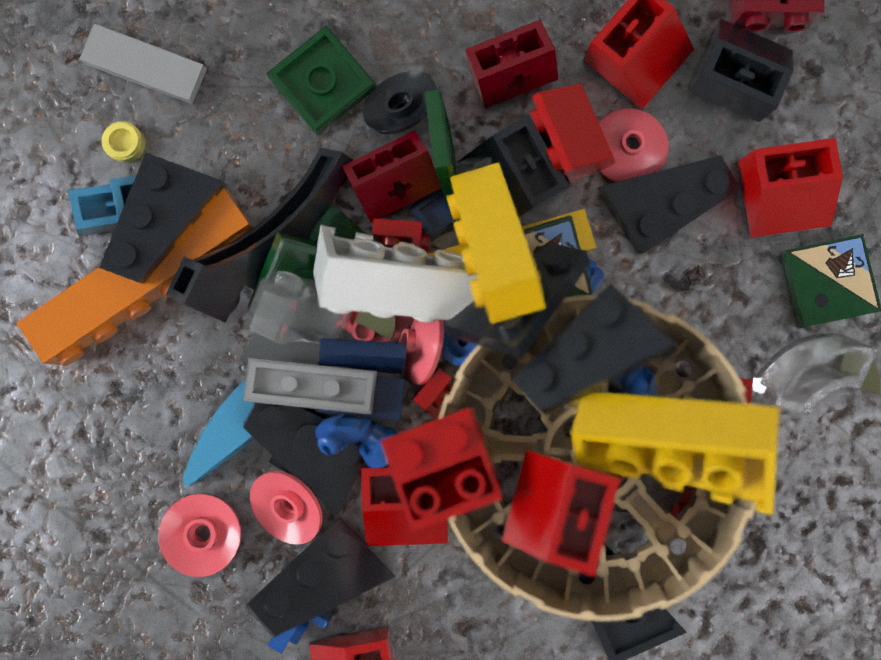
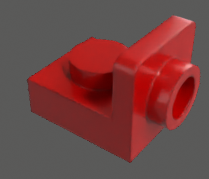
[372,218,430,254]
[411,368,455,420]

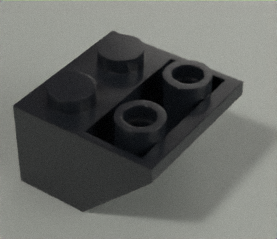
[688,19,794,122]
[457,115,569,218]

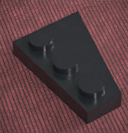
[99,152,227,284]
[598,155,741,254]
[444,243,590,359]
[512,283,680,415]
[243,402,365,516]
[245,517,396,639]
[579,542,687,660]

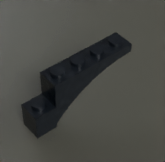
[166,148,353,323]

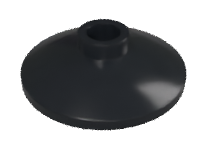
[363,71,437,134]

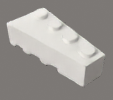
[313,225,477,322]

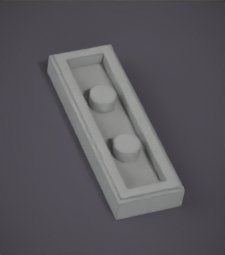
[79,24,207,105]
[243,358,377,415]

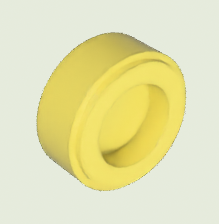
[102,121,146,163]

